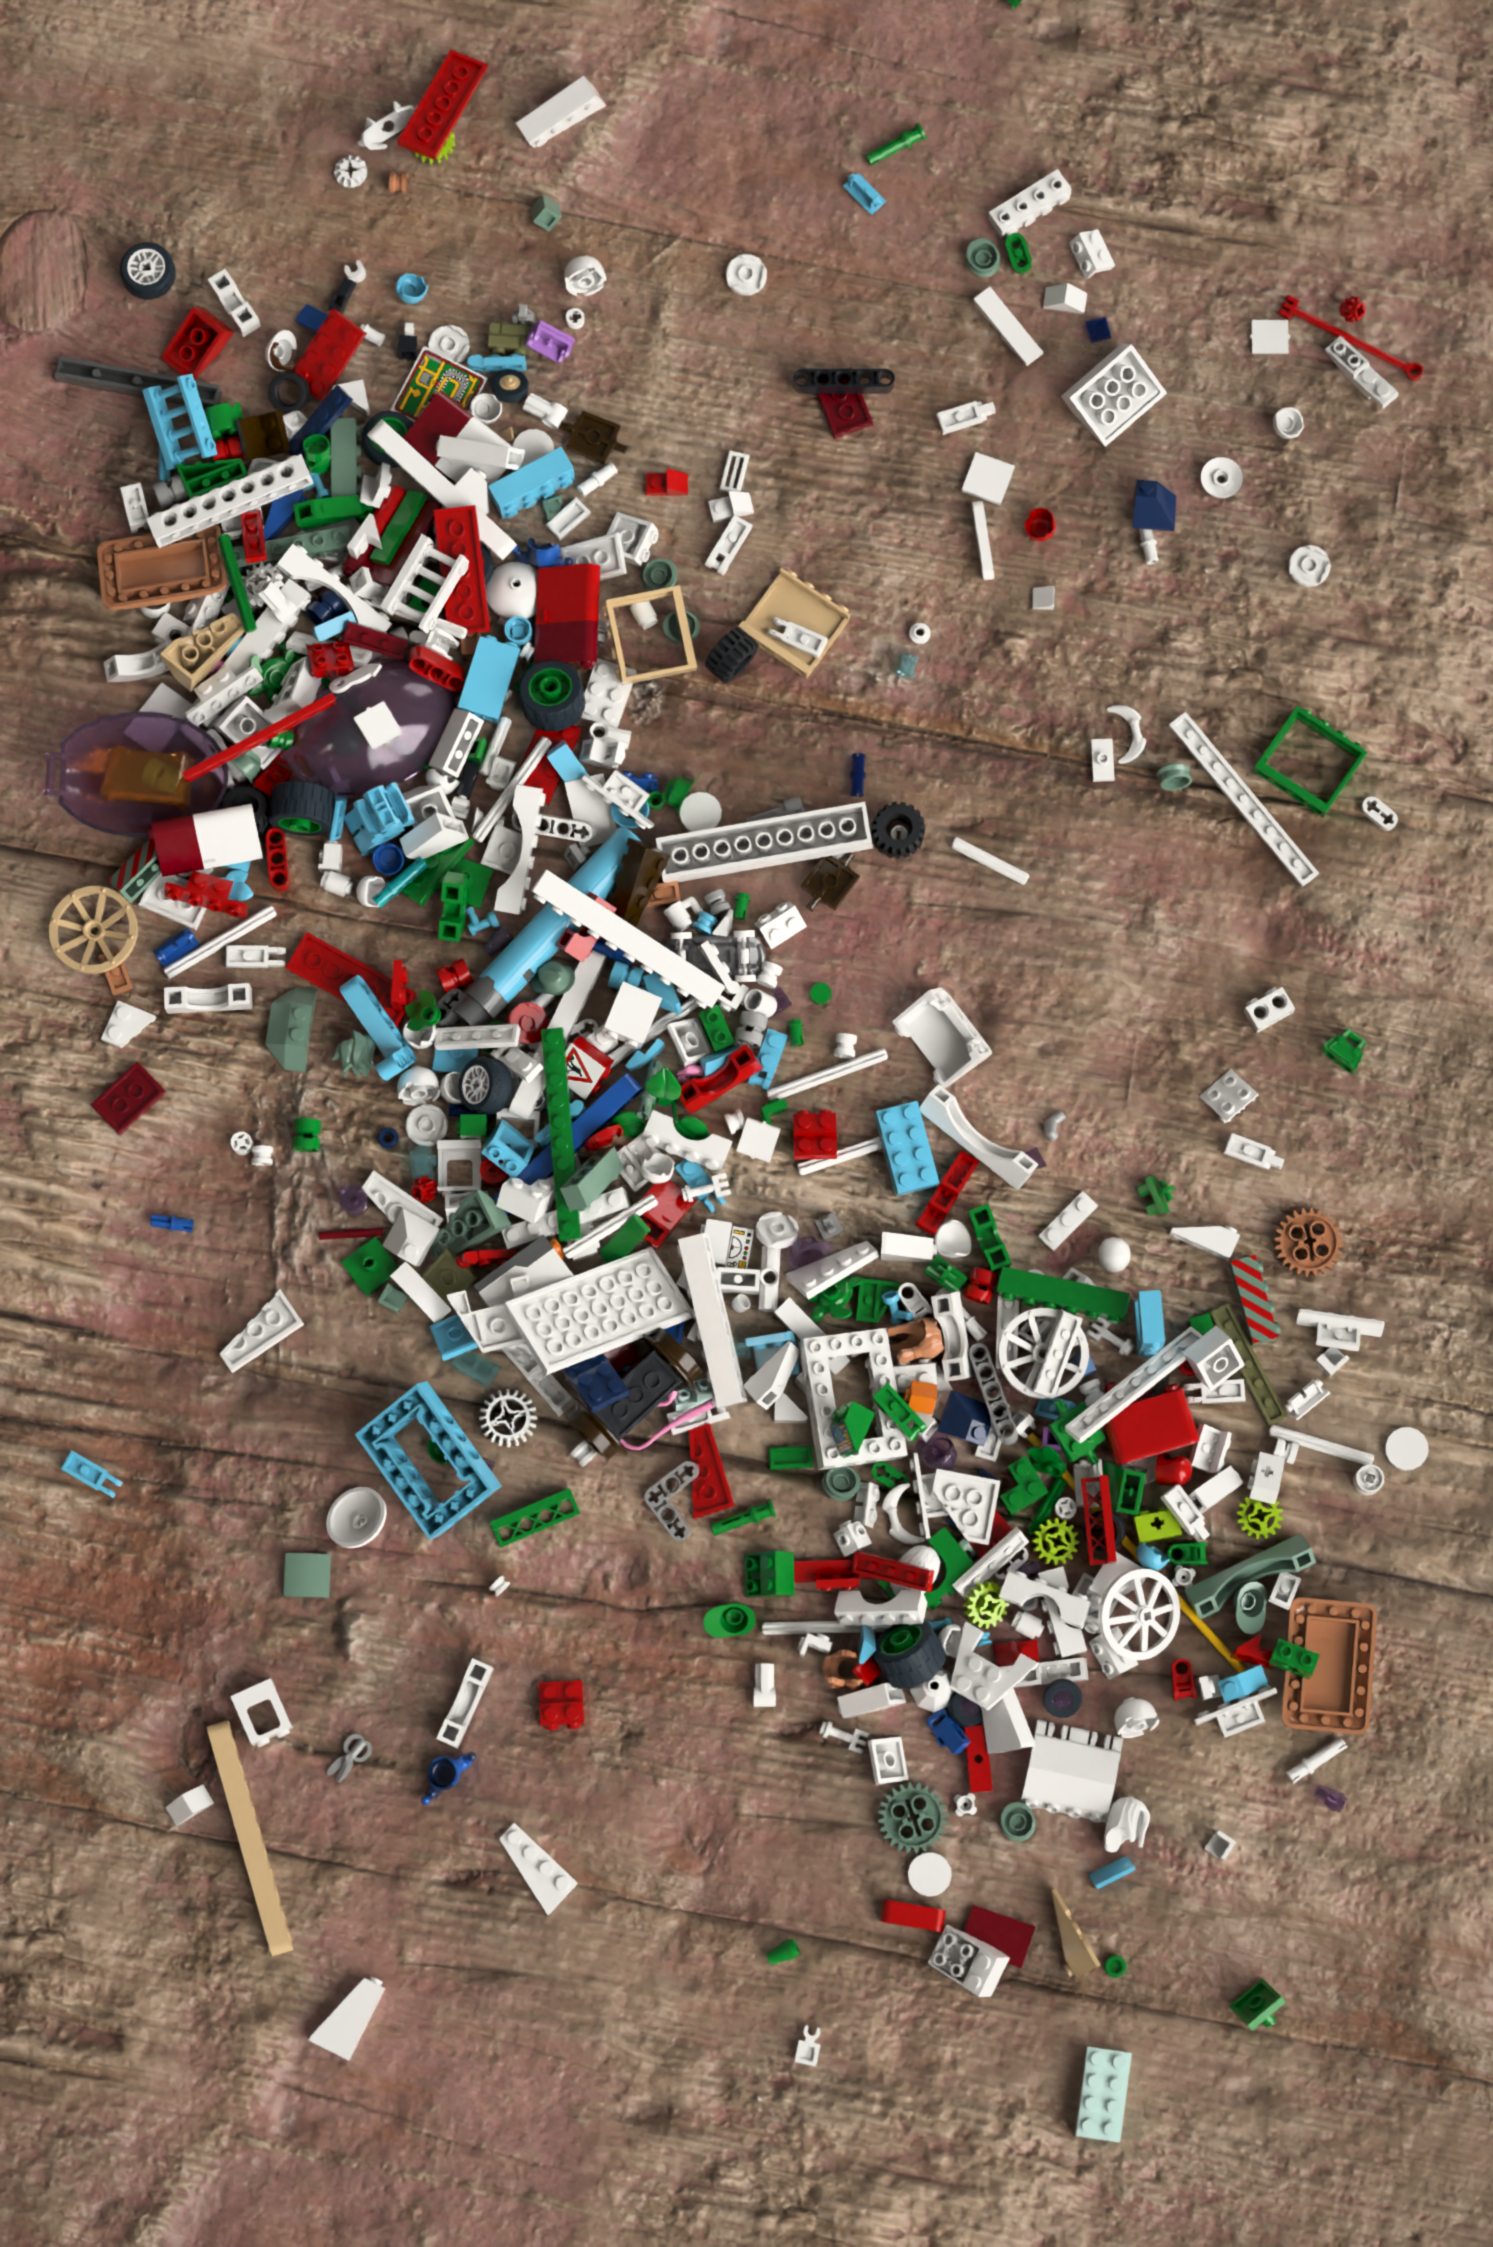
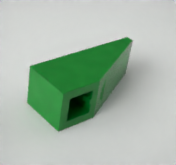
[293,495,363,532]

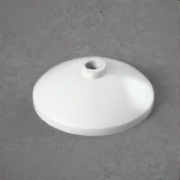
[485,562,538,620]
[326,1487,387,1548]

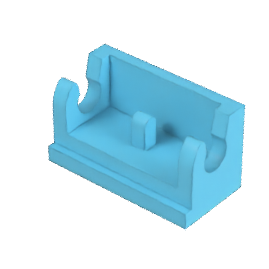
[546,739,589,782]

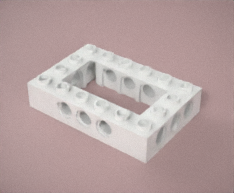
[798,1328,908,1470]

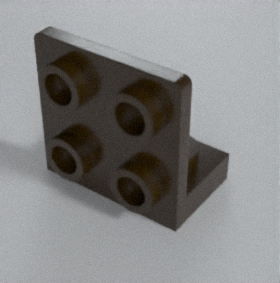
[236,410,291,461]

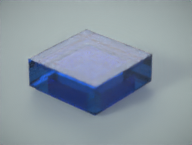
[1085,317,1111,343]

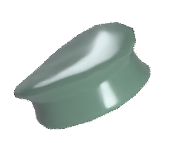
[966,238,1000,277]
[641,558,677,591]
[663,610,700,644]
[1156,763,1192,791]
[822,1466,861,1501]
[1000,1802,1036,1842]

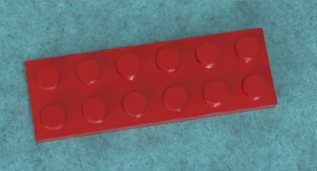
[398,49,488,160]
[434,505,491,634]
[285,932,417,1028]

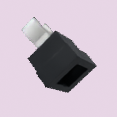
[398,322,418,360]

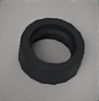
[268,372,311,412]
[1083,1510,1126,1552]

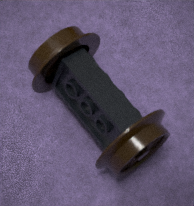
[566,1328,703,1461]

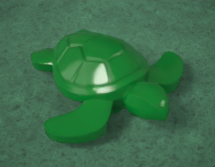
[247,649,295,705]
[804,1276,862,1322]

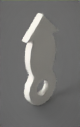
[329,663,382,694]

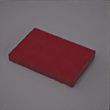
[817,367,873,439]
[90,1061,167,1136]
[964,1905,1036,1969]

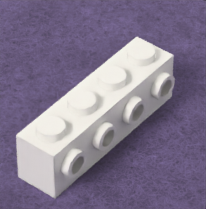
[988,169,1071,239]

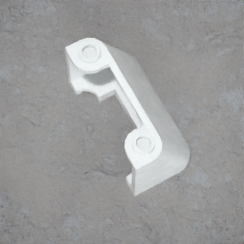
[892,988,992,1088]

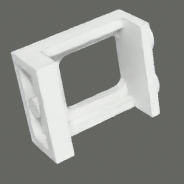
[437,1140,481,1198]
[230,1678,293,1747]

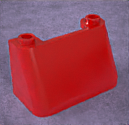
[1103,1383,1199,1464]

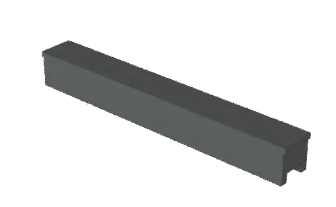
[54,356,223,409]

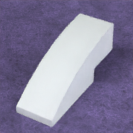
[390,1261,452,1323]

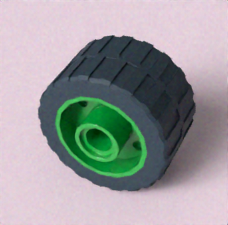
[519,660,585,732]
[268,781,335,836]
[872,1621,946,1689]

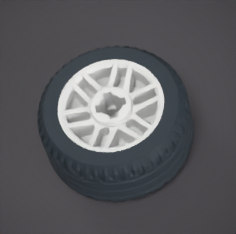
[120,242,176,300]
[458,1057,512,1115]

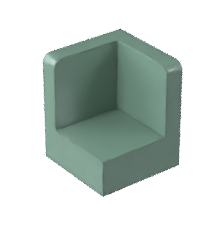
[530,194,561,232]
[377,1283,408,1315]

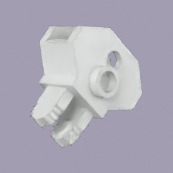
[409,627,460,661]

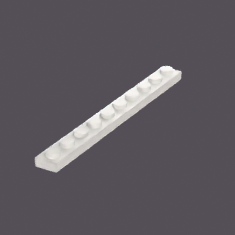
[1169,712,1319,887]

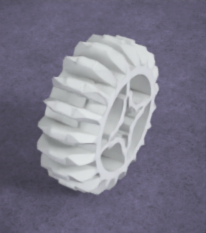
[479,1389,538,1447]

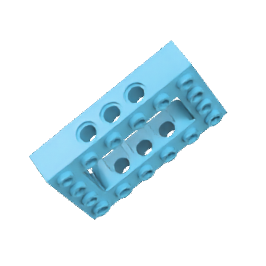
[355,1381,502,1540]

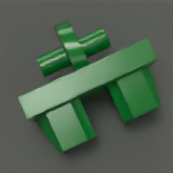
[1137,1176,1175,1215]
[924,1255,968,1292]

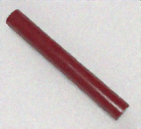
[319,1228,384,1240]

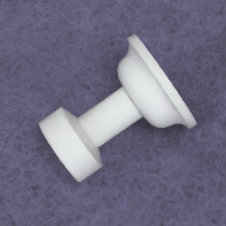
[471,807,505,832]

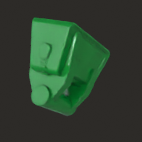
[1321,1027,1368,1074]

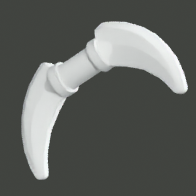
[1107,705,1146,764]
[882,1483,925,1544]

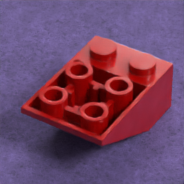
[639,1180,697,1251]

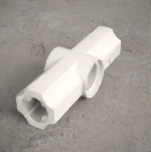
[758,1246,781,1312]

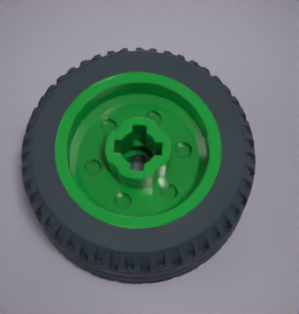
[362,411,413,468]

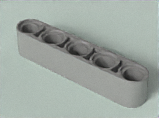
[969,1343,1018,1445]

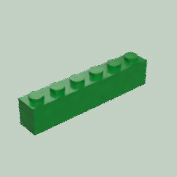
[997,1266,1130,1324]

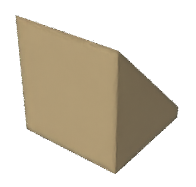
[498,427,514,444]

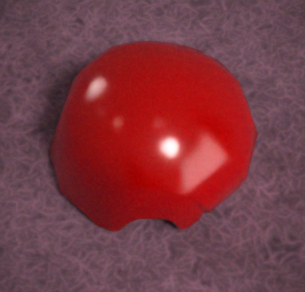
[1024,507,1056,542]

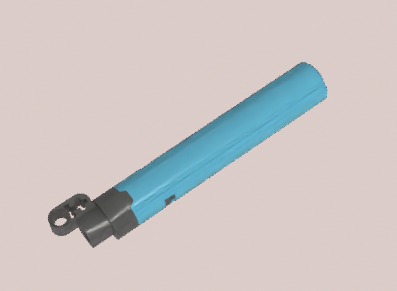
[431,826,642,1028]

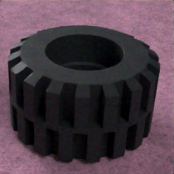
[705,627,759,684]
[217,784,270,837]
[872,801,925,859]

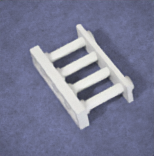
[380,534,469,634]

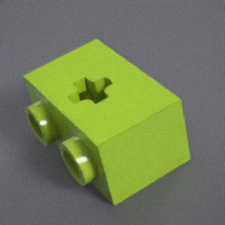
[1133,1506,1182,1545]

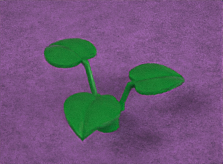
[609,1066,710,1141]

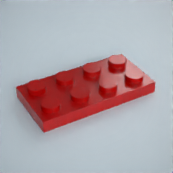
[292,308,367,401]
[517,725,583,806]

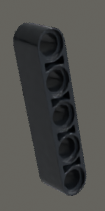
[792,369,895,394]

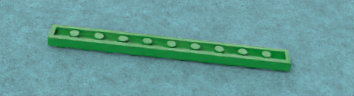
[541,1027,582,1241]

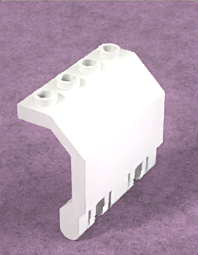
[1020,1720,1123,1823]

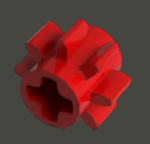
[1339,296,1365,323]
[411,1176,438,1204]

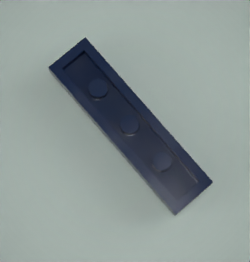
[288,385,353,459]

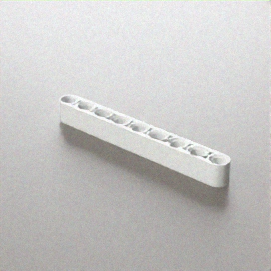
[367,419,517,560]
[508,950,607,1120]

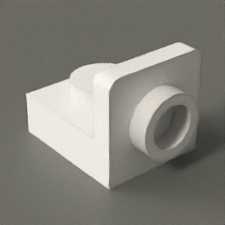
[283,410,308,442]
[1197,1675,1222,1701]

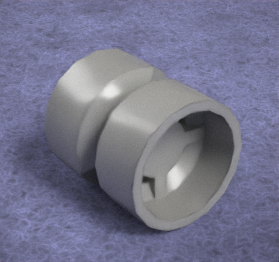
[152,474,189,510]
[734,1011,768,1048]

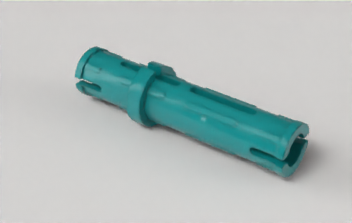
[372,857,429,908]

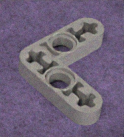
[644,1461,699,1541]

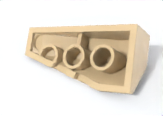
[160,613,245,691]
[1051,1888,1100,1979]

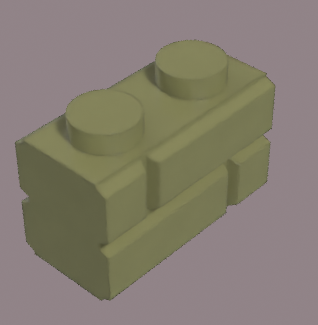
[488,322,531,356]

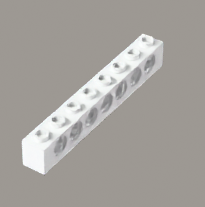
[146,454,314,548]

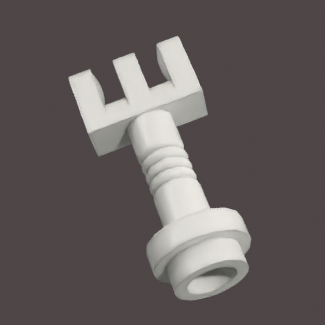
[681,1173,731,1202]
[1086,1317,1134,1356]
[819,1721,870,1755]

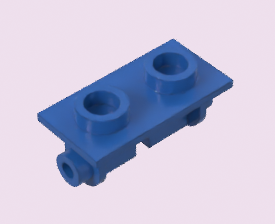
[621,771,659,794]
[153,927,200,968]

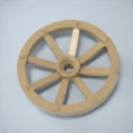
[49,886,138,974]

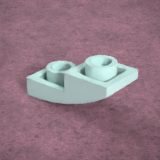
[671,1378,714,1411]

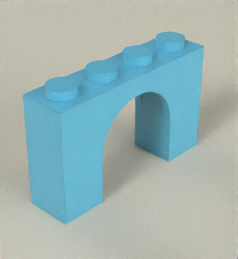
[1133,1290,1165,1359]

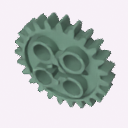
[878,1782,949,1854]

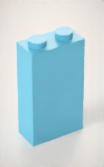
[458,635,520,724]

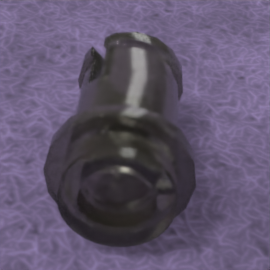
[1152,1373,1170,1396]

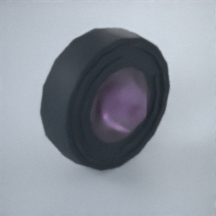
[1043,1679,1082,1718]
[948,1692,983,1727]

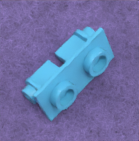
[843,173,886,215]

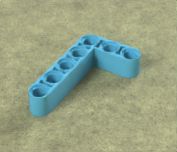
[340,975,417,1081]

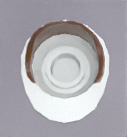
[265,330,298,371]

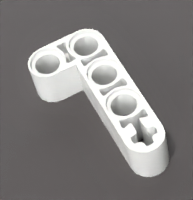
[512,809,595,842]

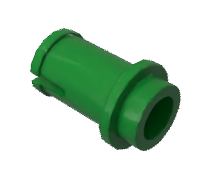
[733,892,751,920]
[787,1019,805,1047]

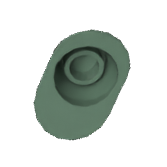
[231,750,261,790]
[530,961,575,995]
[1233,1581,1267,1634]

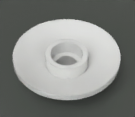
[1201,457,1243,498]

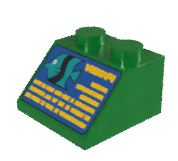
[830,1401,875,1458]

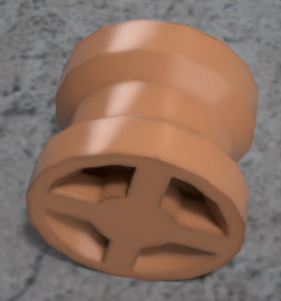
[389,172,408,193]

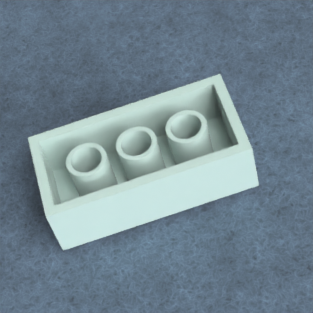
[1075,2047,1132,2142]

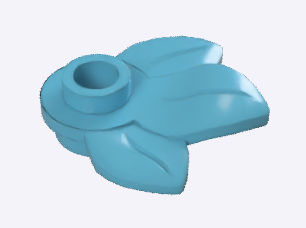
[220,870,253,901]

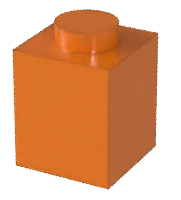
[904,1380,937,1415]

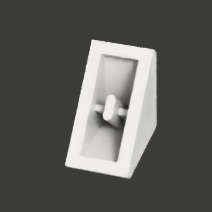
[1043,283,1087,314]
[332,380,370,417]
[774,1392,808,1423]
[165,1785,214,1826]

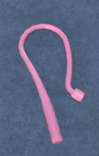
[619,1390,714,1450]

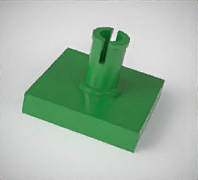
[440,859,494,909]
[341,1237,399,1297]
[1229,1978,1286,2031]

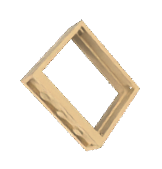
[602,585,697,685]

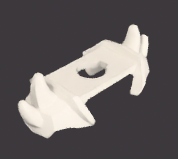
[356,102,417,150]

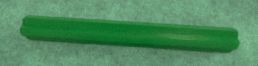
[217,534,257,633]

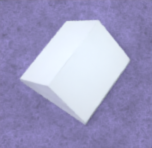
[667,1018,714,1068]
[868,1737,909,1786]

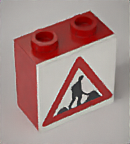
[566,1036,614,1100]

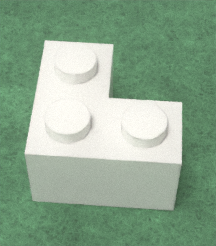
[496,1177,555,1224]

